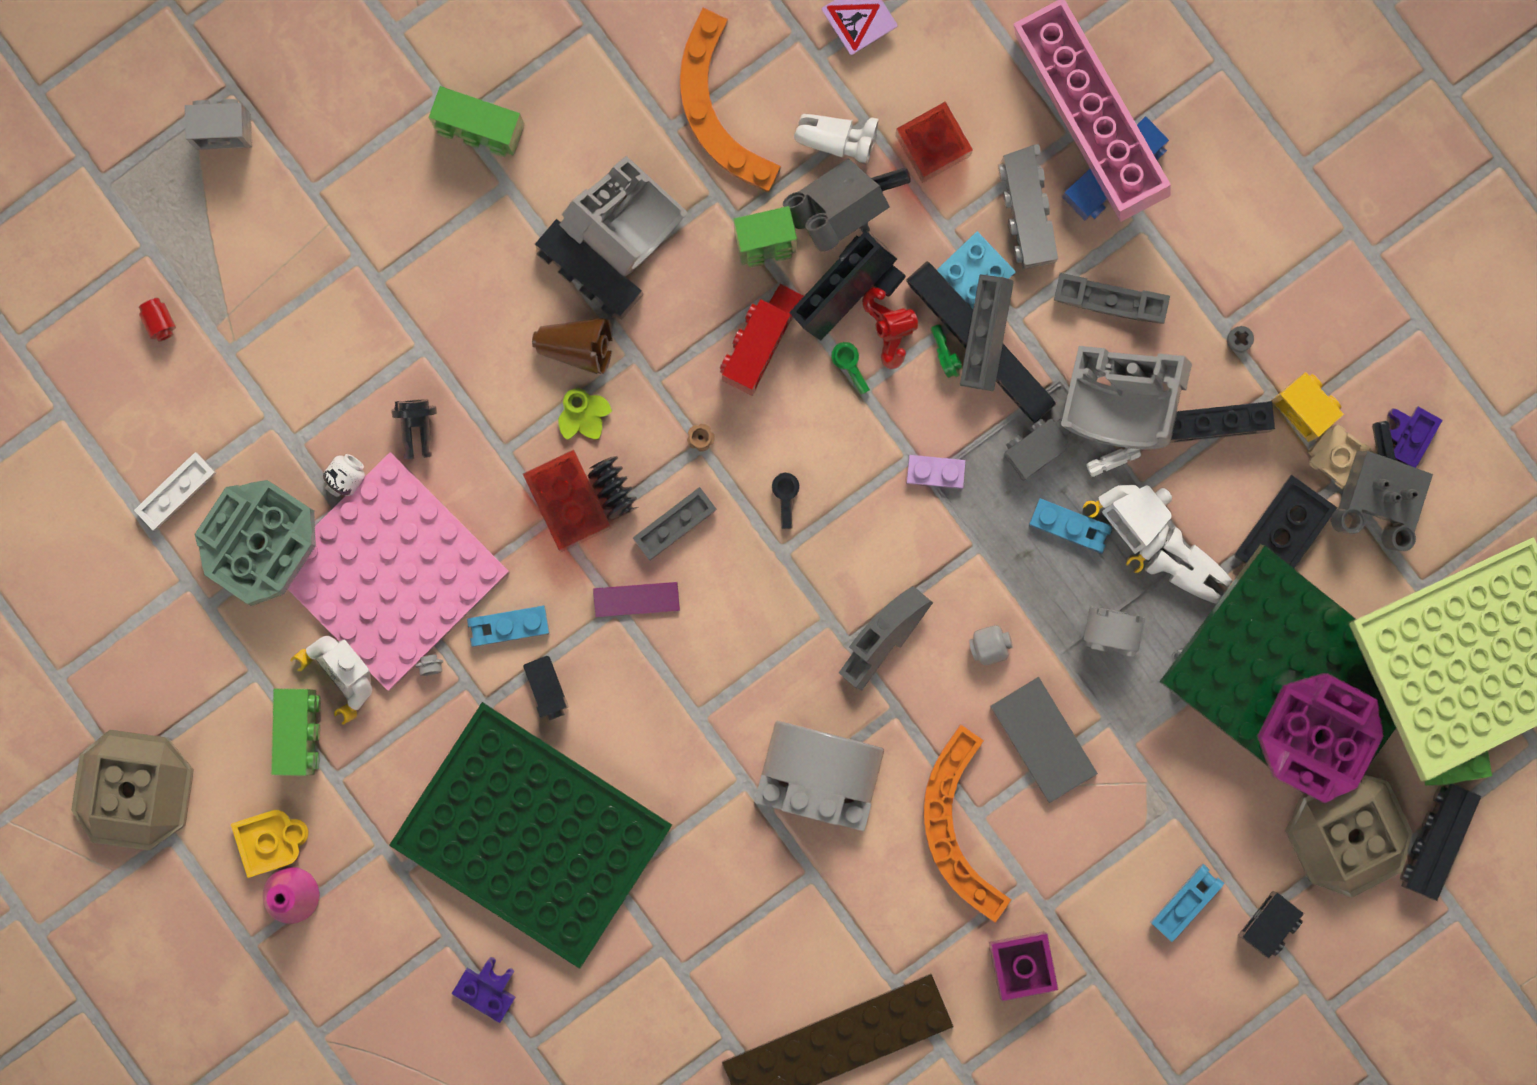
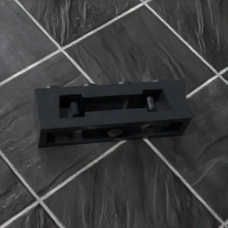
[1170,401,1275,443]

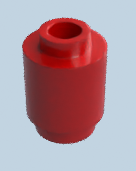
[138,298,176,342]

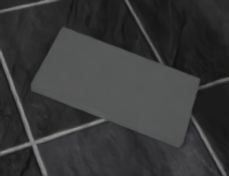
[990,677,1098,803]

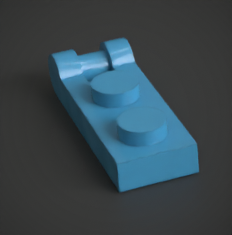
[1029,498,1113,553]
[467,605,550,647]
[1150,864,1224,942]

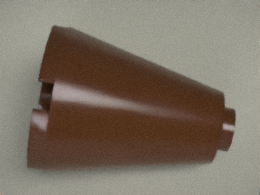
[532,318,613,374]

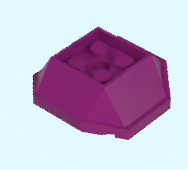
[1258,673,1383,803]

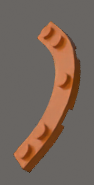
[680,8,781,193]
[923,724,1012,923]

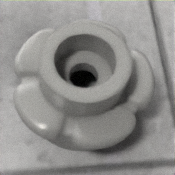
[416,655,444,676]

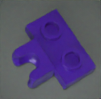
[1388,406,1443,468]
[451,957,516,1023]

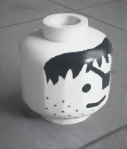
[323,454,365,497]

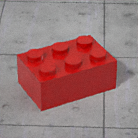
[719,299,791,396]

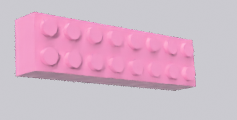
[1014,0,1171,222]

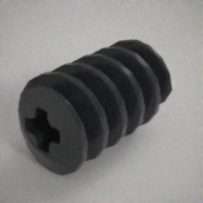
[587,456,639,520]

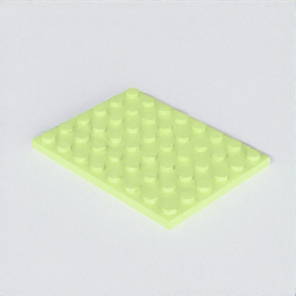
[1349,537,1537,782]

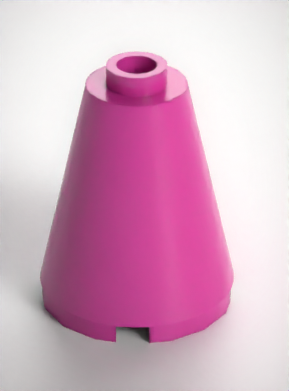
[263,867,320,924]

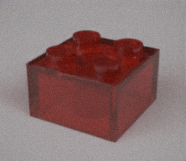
[895,101,973,183]

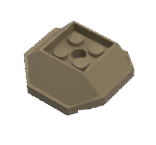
[71,730,194,850]
[1285,774,1413,897]

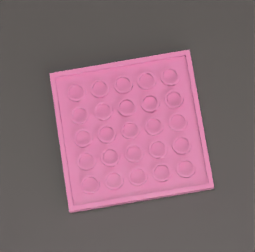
[288,452,509,691]

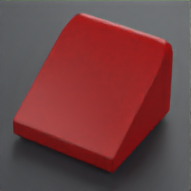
[769,283,804,321]

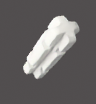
[1087,448,1141,477]

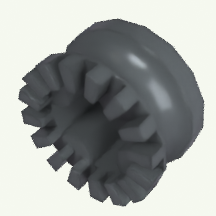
[1227,326,1254,353]

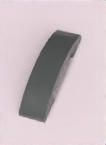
[1054,273,1170,324]

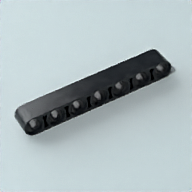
[906,261,1056,423]

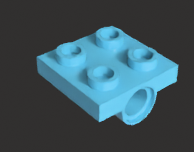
[937,231,1016,308]

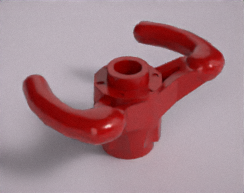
[862,288,918,369]

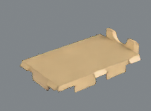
[1307,424,1376,489]

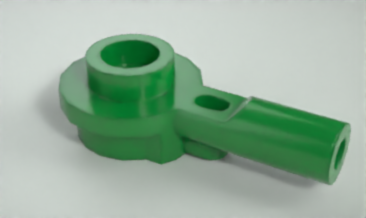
[930,324,963,378]
[831,342,870,395]

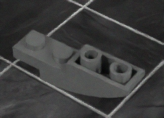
[839,586,933,691]

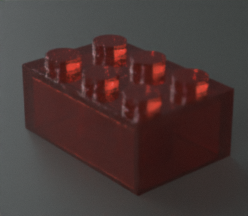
[523,450,612,552]

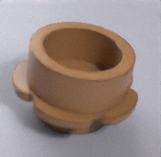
[687,424,715,452]

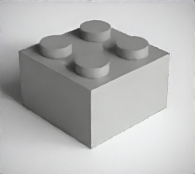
[185,99,252,150]

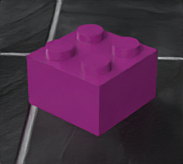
[989,931,1058,1001]

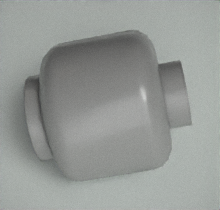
[969,625,1013,666]

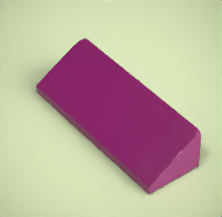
[593,582,680,617]

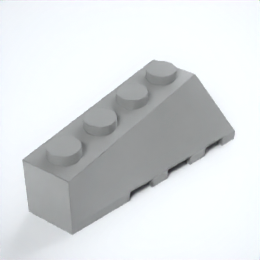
[998,144,1058,269]

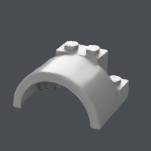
[559,156,687,276]
[1061,346,1192,449]
[754,721,884,831]

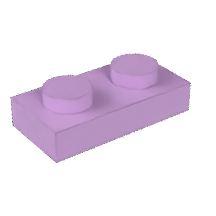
[906,455,965,489]

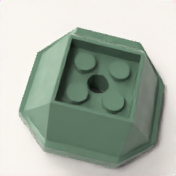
[194,480,316,606]

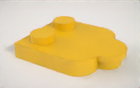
[231,810,309,878]

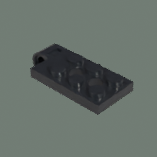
[1233,475,1338,568]

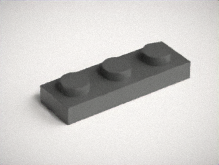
[633,487,717,561]

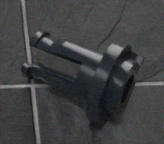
[391,399,437,459]

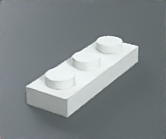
[134,452,216,531]

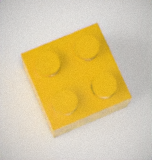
[1271,372,1344,442]

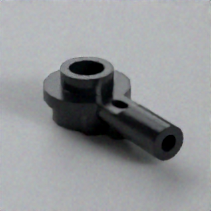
[772,472,800,529]

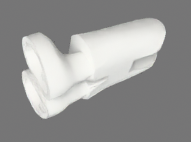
[794,114,879,164]
[1145,527,1232,604]

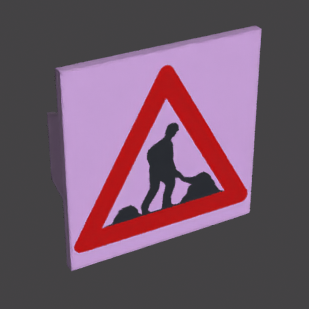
[821,0,898,55]

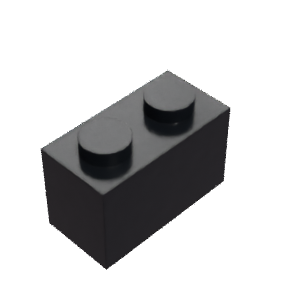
[1238,891,1304,958]

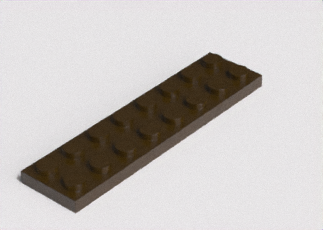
[722,973,954,1085]

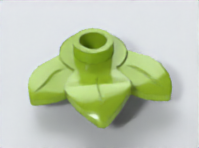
[558,388,612,440]

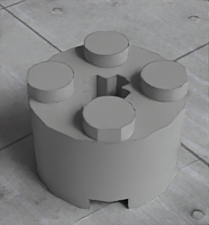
[1083,606,1145,657]

